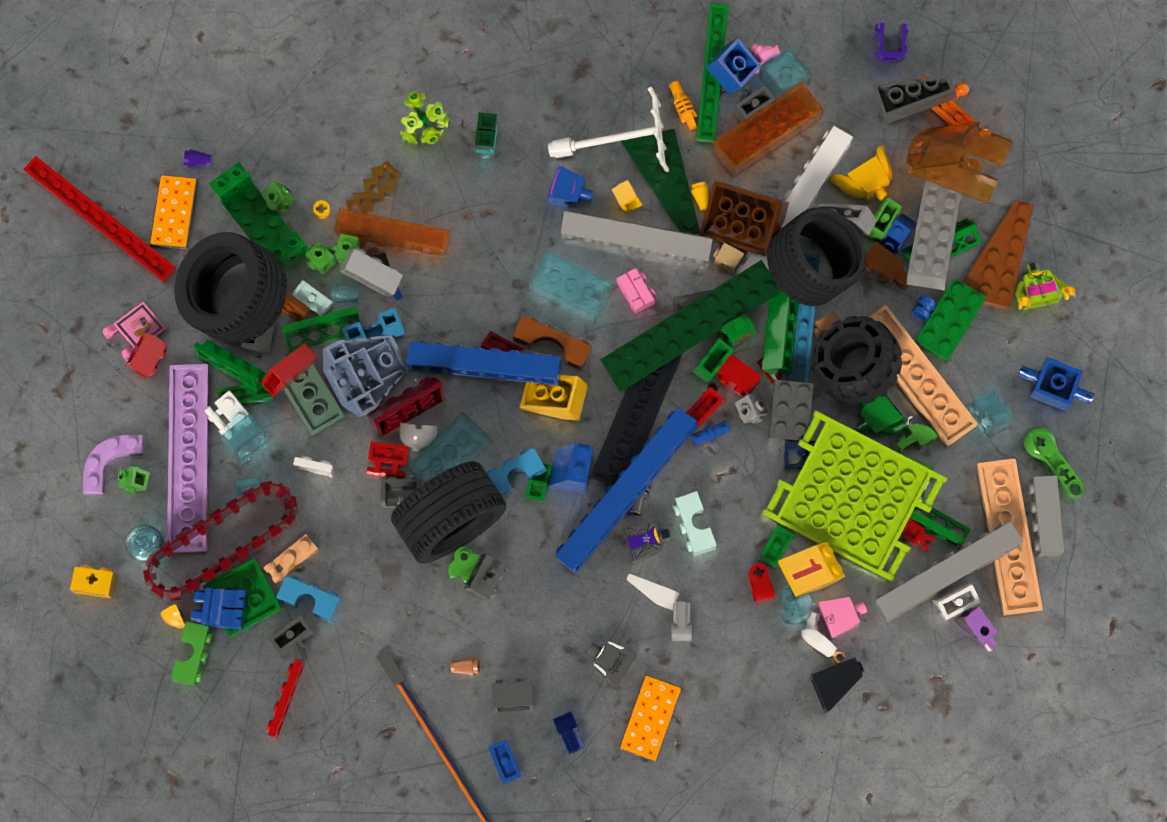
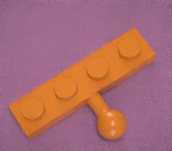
[920,75,978,138]

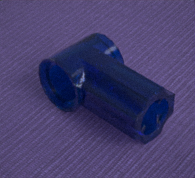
[553,711,585,754]

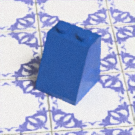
[548,443,594,494]

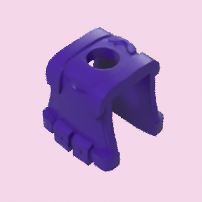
[874,23,909,63]

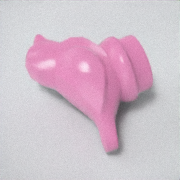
[750,43,780,74]

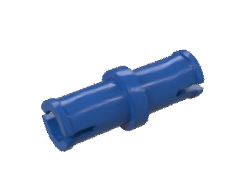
[690,421,730,446]

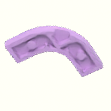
[83,435,143,495]

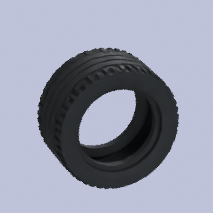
[174,232,287,344]
[391,461,506,564]

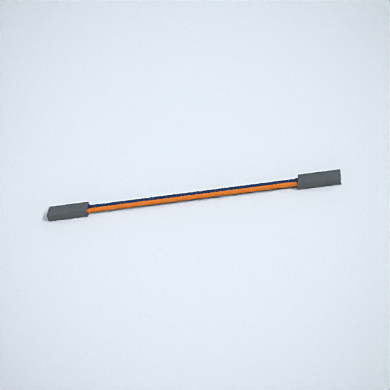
[377,650,492,822]

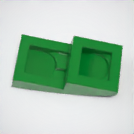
[525,464,552,502]

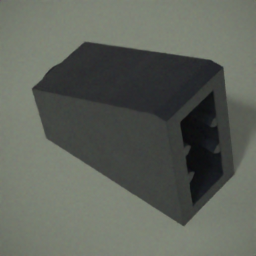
[809,657,864,714]

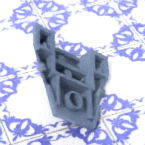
[323,335,409,417]

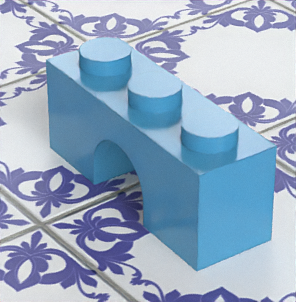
[342,308,405,340]
[486,448,547,497]
[276,575,342,623]

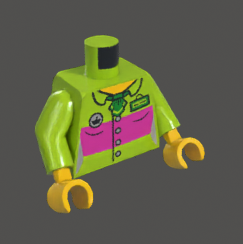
[1015,262,1076,310]

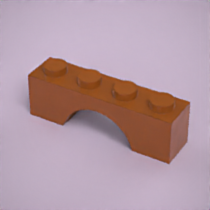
[513,316,592,371]

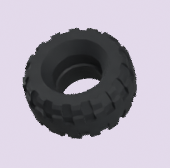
[811,316,903,405]

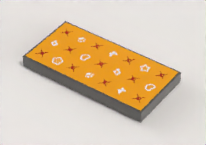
[149,174,198,250]
[618,674,682,763]

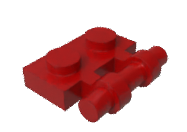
[366,442,409,479]

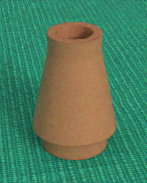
[450,656,480,676]

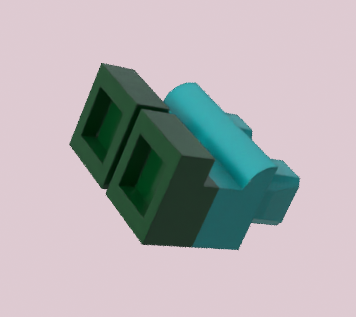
[475,112,498,155]

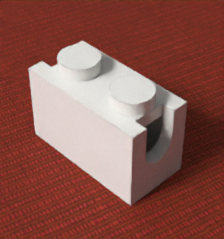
[932,581,981,620]

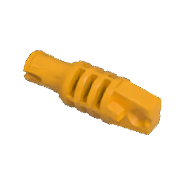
[669,81,697,131]

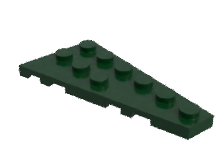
[620,129,700,234]

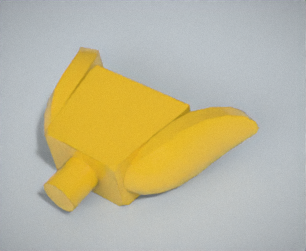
[827,145,893,203]

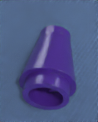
[184,149,211,167]

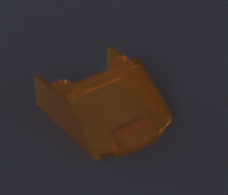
[906,121,1013,204]

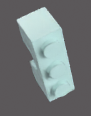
[672,491,717,556]

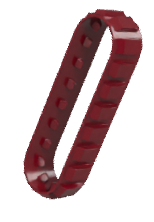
[143,481,298,602]

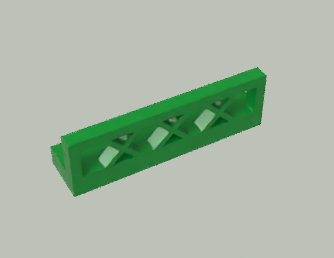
[901,218,981,262]
[282,306,361,352]
[193,339,267,392]
[909,502,971,550]

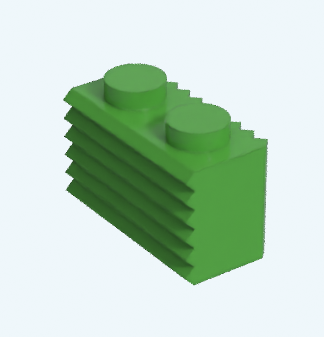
[867,198,902,242]

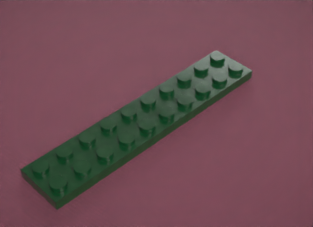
[600,260,781,392]

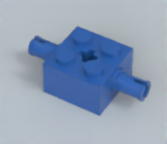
[1018,357,1095,411]

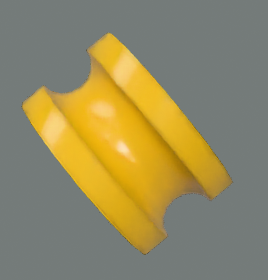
[313,200,330,219]

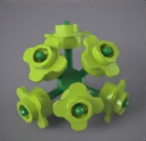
[399,92,450,144]

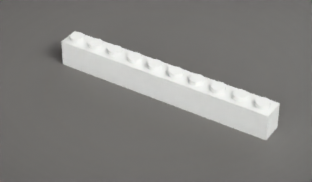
[736,126,853,274]

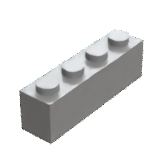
[1028,476,1064,557]

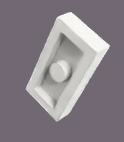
[293,456,334,477]

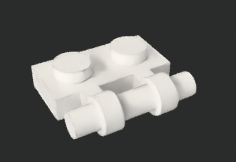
[204,390,254,440]

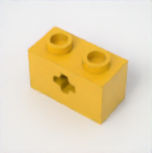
[70,564,117,598]

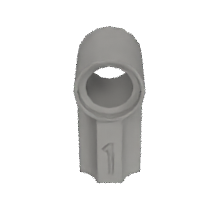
[671,602,692,641]

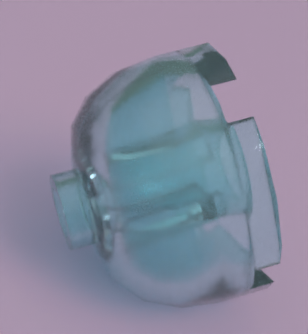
[125,524,165,564]
[780,585,815,624]

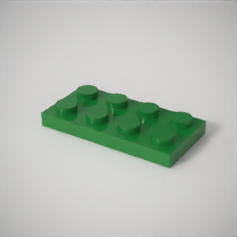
[915,278,986,362]

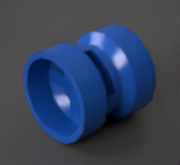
[911,295,937,321]

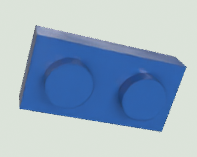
[488,739,522,785]

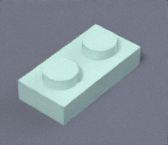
[291,280,333,316]

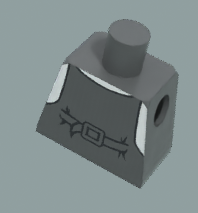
[587,641,637,688]

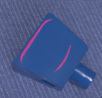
[547,165,594,208]

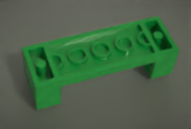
[209,162,308,273]

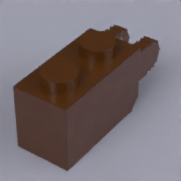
[865,241,909,289]

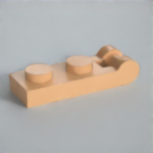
[263,534,318,584]

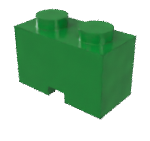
[692,338,734,383]

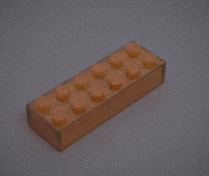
[711,83,824,179]

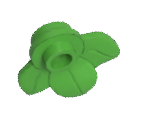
[448,547,480,583]

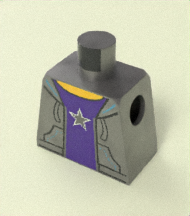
[622,523,671,565]

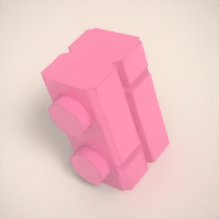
[617,268,656,315]

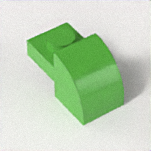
[894,424,937,453]

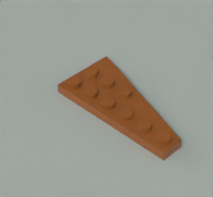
[962,200,1034,310]

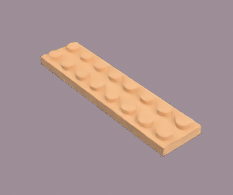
[868,305,978,447]
[976,459,1043,616]

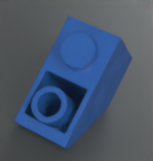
[880,213,917,255]

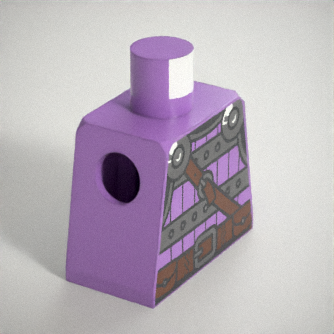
[954,607,998,651]

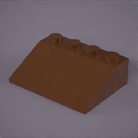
[699,181,789,257]

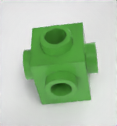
[261,181,295,213]
[333,233,361,264]
[305,242,336,275]
[117,465,150,494]

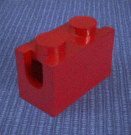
[125,332,167,378]
[716,354,762,397]

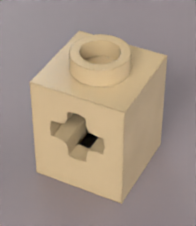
[713,243,744,275]

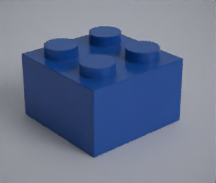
[706,38,761,95]

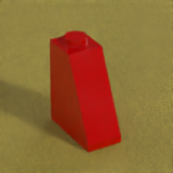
[261,344,317,398]

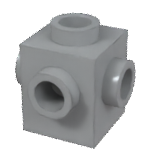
[735,393,768,425]

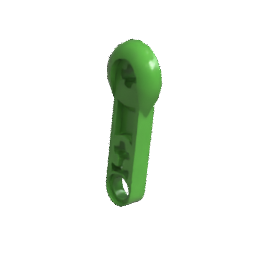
[1024,427,1085,498]

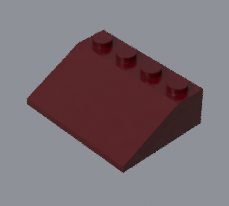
[367,376,446,438]

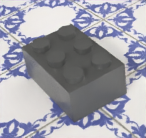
[768,380,814,440]

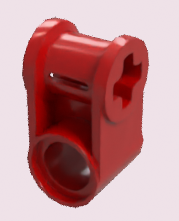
[748,563,775,603]

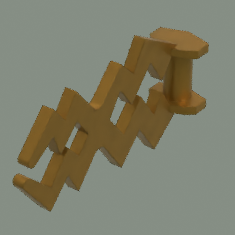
[346,161,402,217]

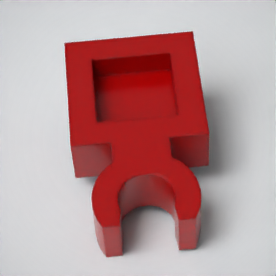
[900,519,935,551]

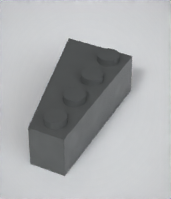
[872,74,957,124]

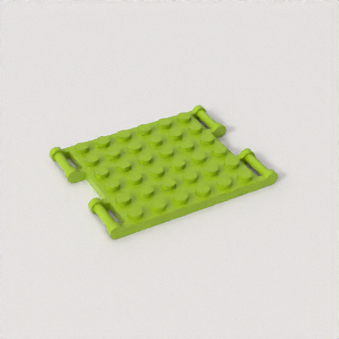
[762,410,948,582]

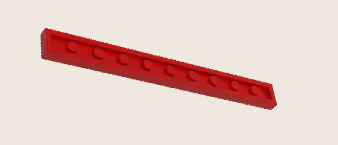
[23,156,176,283]

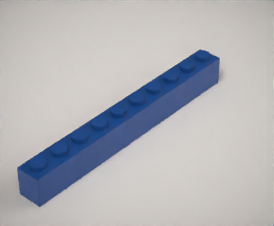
[555,407,698,575]

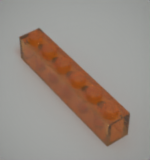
[334,208,450,258]

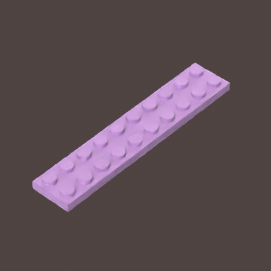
[167,364,209,554]

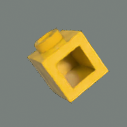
[612,180,643,214]

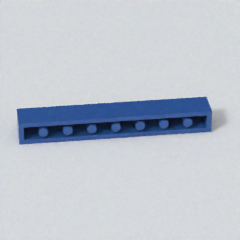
[406,341,563,386]

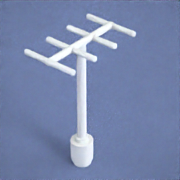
[548,87,669,172]

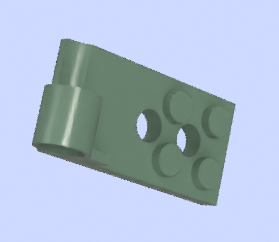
[283,345,345,437]

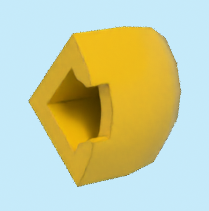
[160,604,185,629]

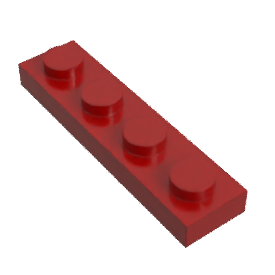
[266,659,305,739]

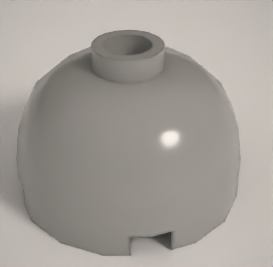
[399,423,438,452]

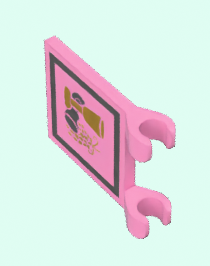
[103,302,167,361]

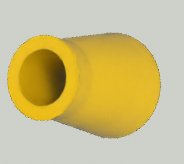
[691,182,709,211]

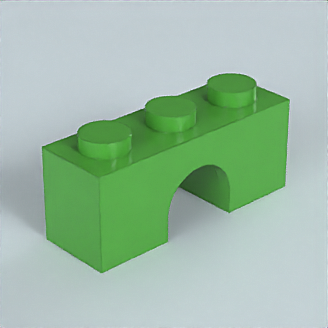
[171,621,213,687]

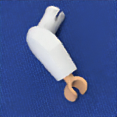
[802,612,845,665]

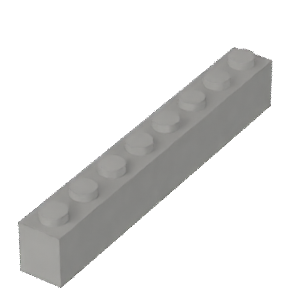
[560,210,713,264]
[875,522,1023,623]

